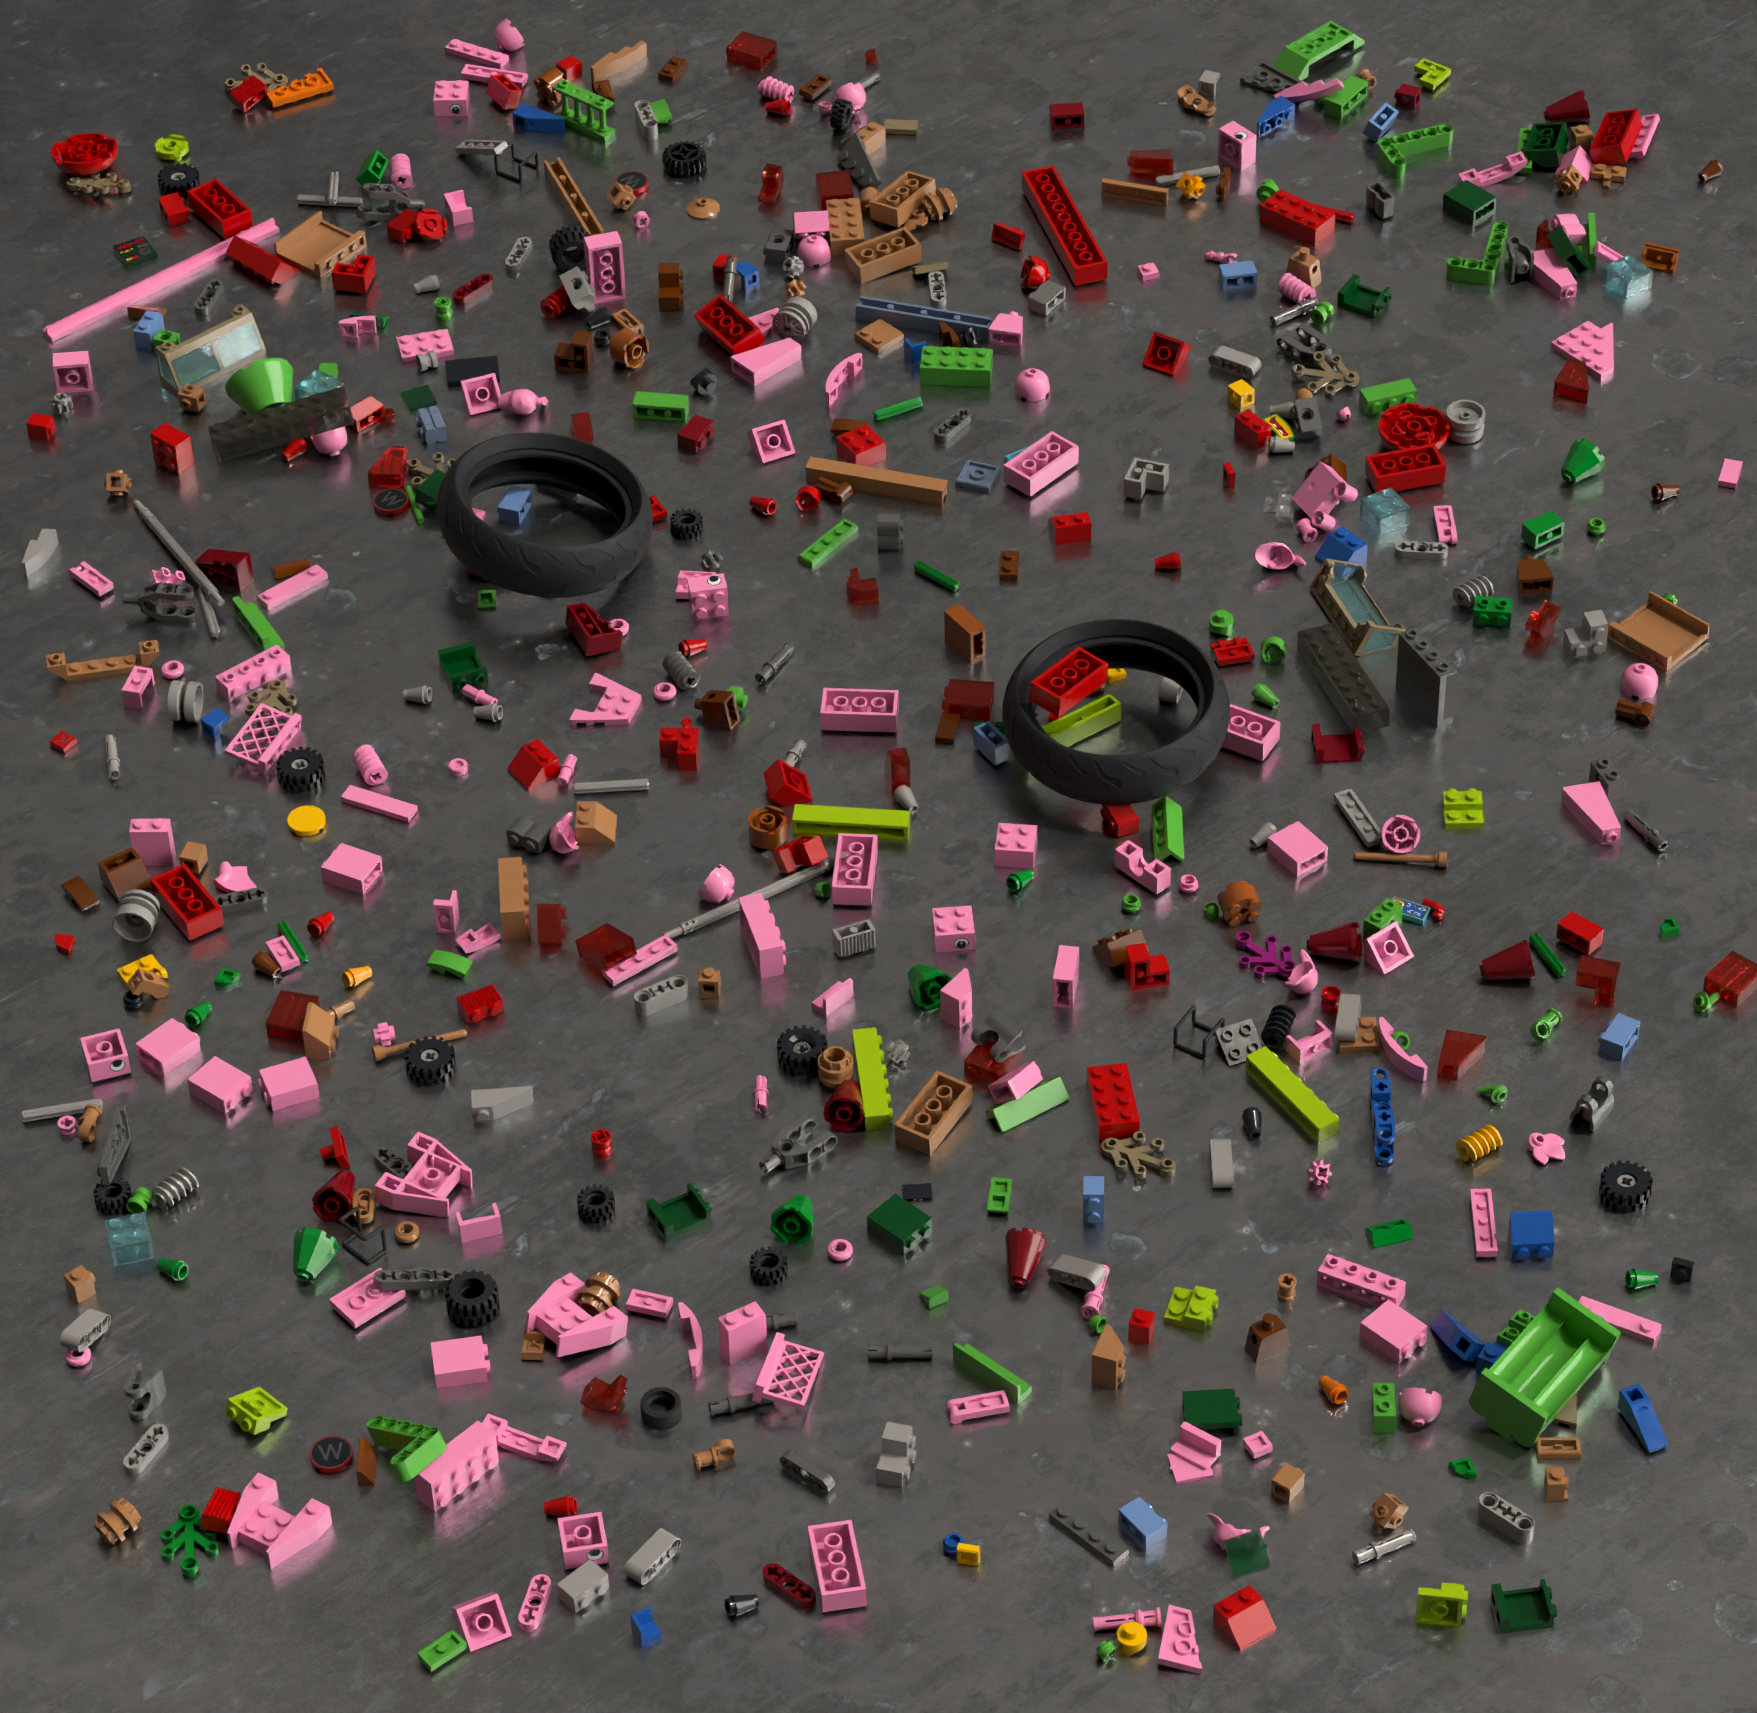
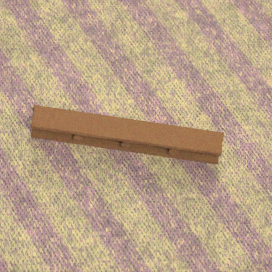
[544,157,604,236]
[805,456,948,505]

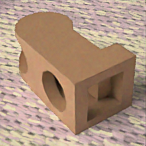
[127,968,169,999]

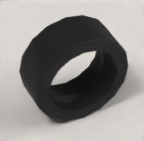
[640,1387,682,1429]

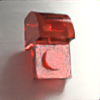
[758,163,784,205]
[570,412,594,441]
[846,568,879,605]
[1524,600,1562,639]
[580,1374,628,1413]

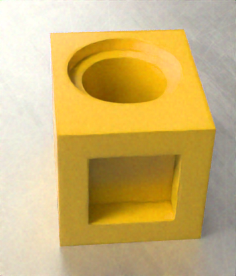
[1227,379,1255,410]

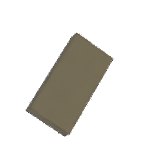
[884,119,918,135]
[911,261,949,274]

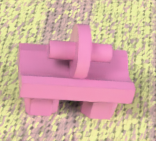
[149,567,185,593]

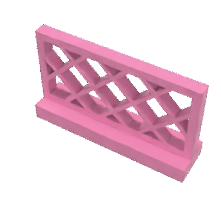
[225,703,302,776]
[752,1332,824,1410]

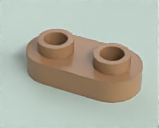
[353,1188,375,1224]

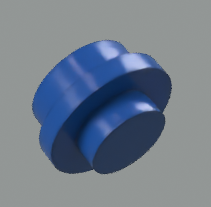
[943,1533,965,1554]

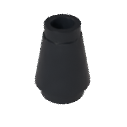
[585,307,612,329]
[1242,1107,1262,1139]
[724,1594,759,1617]

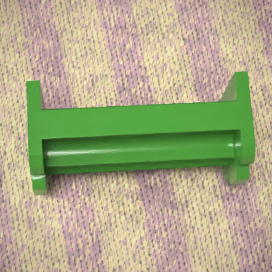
[1469,1287,1621,1447]

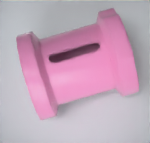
[1296,518,1318,542]

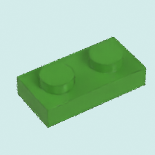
[417,1630,467,1672]

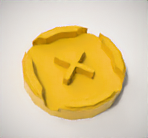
[287,805,326,836]

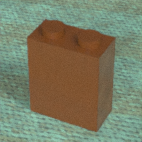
[944,604,986,663]

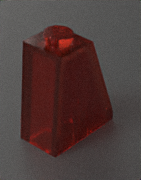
[1127,149,1173,175]
[1553,358,1589,404]
[368,446,409,488]
[884,747,910,797]
[1437,1029,1487,1081]

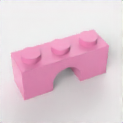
[1115,840,1171,895]

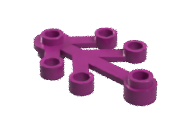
[1235,931,1297,978]

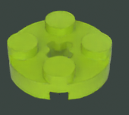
[155,135,189,161]

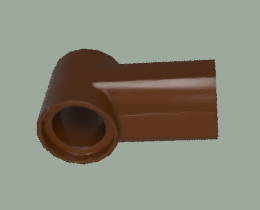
[592,79,615,103]
[815,476,853,505]
[1615,699,1656,727]

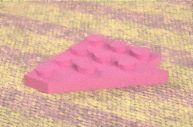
[1551,321,1614,380]

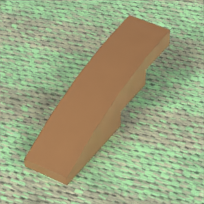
[590,41,647,82]

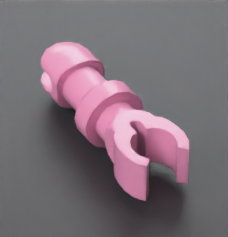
[1204,250,1237,264]

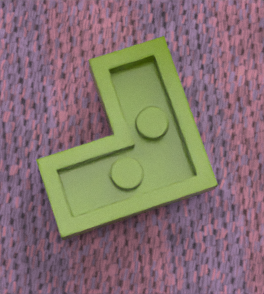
[1414,58,1451,90]

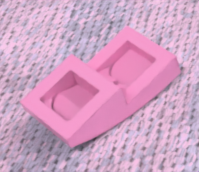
[339,316,377,337]
[455,922,502,953]

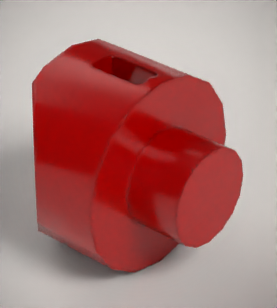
[795,486,821,511]

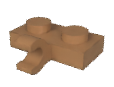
[1591,164,1627,187]

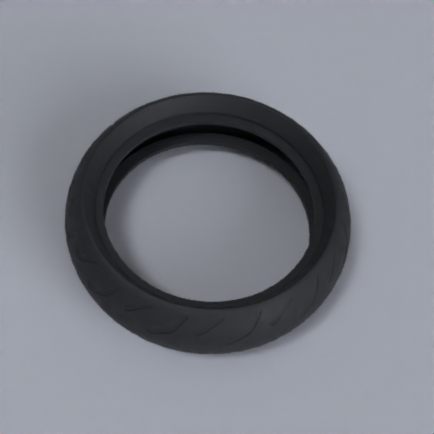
[437,432,653,598]
[1002,619,1230,805]

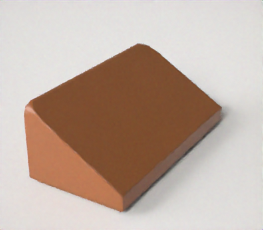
[127,305,167,319]
[270,558,310,580]
[356,1438,378,1485]

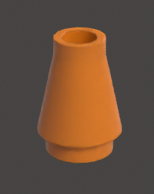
[1318,1376,1349,1404]

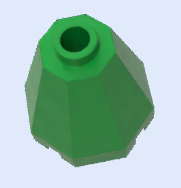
[1561,439,1605,483]
[907,964,952,1011]
[771,1194,814,1245]
[293,1227,339,1281]

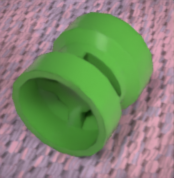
[434,297,453,321]
[1310,301,1334,324]
[126,1187,153,1216]

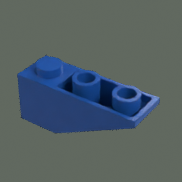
[1257,96,1295,137]
[512,103,565,133]
[1430,1309,1486,1363]
[1618,1384,1669,1453]

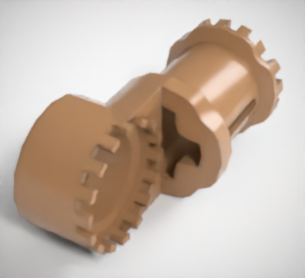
[78,1104,102,1142]
[692,1439,736,1470]

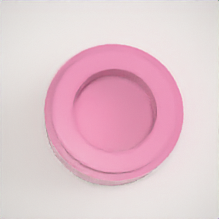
[448,758,468,776]

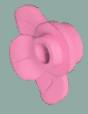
[1528,1133,1565,1165]

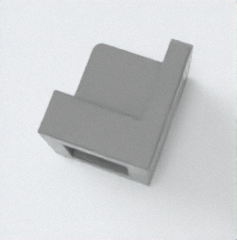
[1198,70,1220,97]

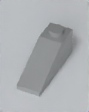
[471,1086,534,1122]

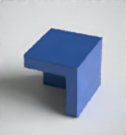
[736,260,759,290]
[904,338,927,364]
[200,708,229,741]
[630,1607,662,1647]

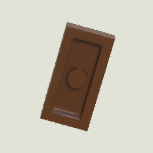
[658,56,687,82]
[799,74,832,100]
[999,551,1019,581]

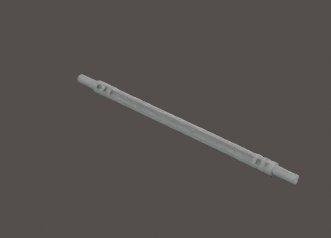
[133,500,225,606]
[662,852,849,939]

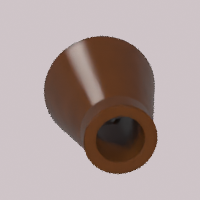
[1698,160,1723,182]
[1651,483,1680,501]
[251,951,281,978]

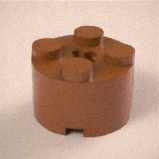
[533,67,569,107]
[609,328,649,369]
[748,806,787,851]
[1217,881,1262,927]

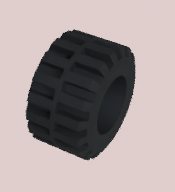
[549,225,590,271]
[445,1270,500,1327]

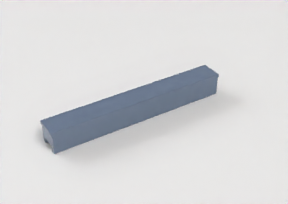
[855,296,992,342]

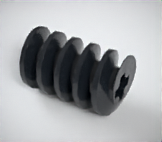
[1261,1004,1296,1049]

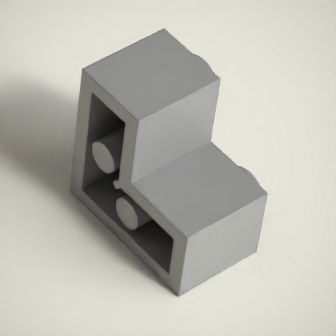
[1124,458,1169,499]
[1563,610,1609,658]
[876,1422,916,1487]

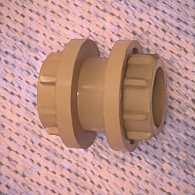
[921,187,957,221]
[818,1046,854,1089]
[578,1272,621,1317]
[93,1498,141,1545]

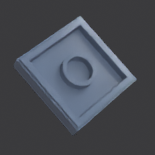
[955,460,1001,493]

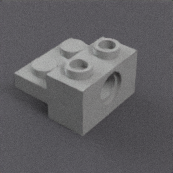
[559,266,596,312]

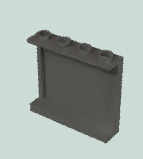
[1396,628,1457,728]

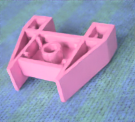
[375,1132,472,1218]
[525,1273,628,1357]
[227,1472,332,1569]

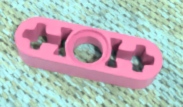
[518,1574,552,1632]

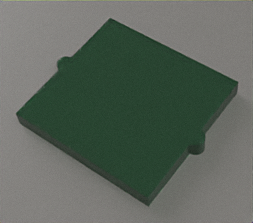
[400,385,438,412]
[1223,1528,1270,1576]

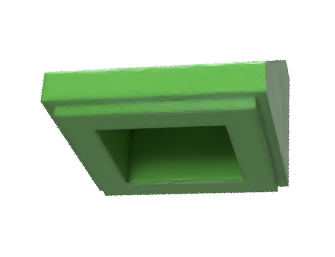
[318,363,338,384]
[477,590,497,608]
[920,1285,948,1309]

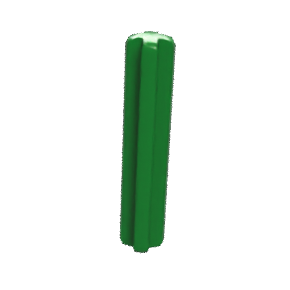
[873,397,923,421]
[914,561,960,591]
[277,920,308,963]
[1529,933,1566,977]

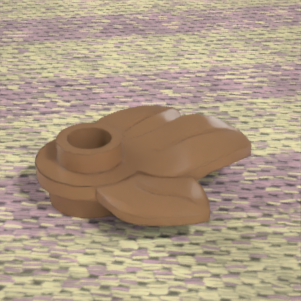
[903,209,929,231]

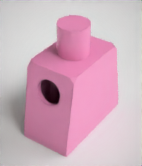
[989,311,1023,347]

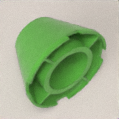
[225,358,293,424]

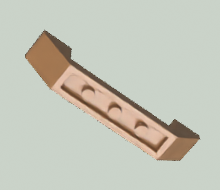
[46,640,159,681]

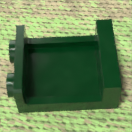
[1337,274,1392,319]
[438,641,488,692]
[646,1183,712,1242]
[1182,1388,1242,1435]
[1490,1579,1557,1634]

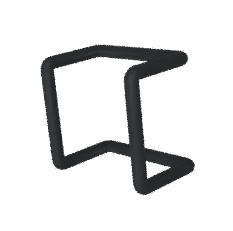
[494,142,539,182]
[1173,1005,1225,1058]
[339,1207,387,1264]

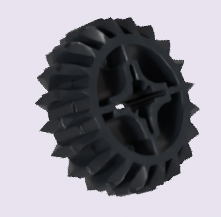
[662,140,707,177]

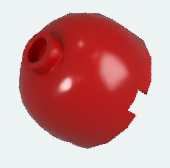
[1020,255,1050,290]

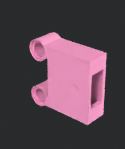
[1292,461,1358,532]

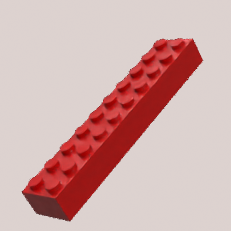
[1022,165,1108,285]

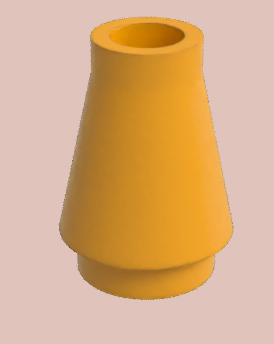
[341,965,372,988]

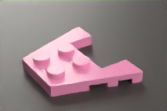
[569,673,642,726]

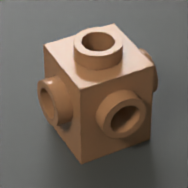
[1554,164,1583,195]
[606,182,636,211]
[177,384,207,412]
[104,470,131,496]
[1369,1493,1409,1529]

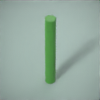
[404,485,424,524]

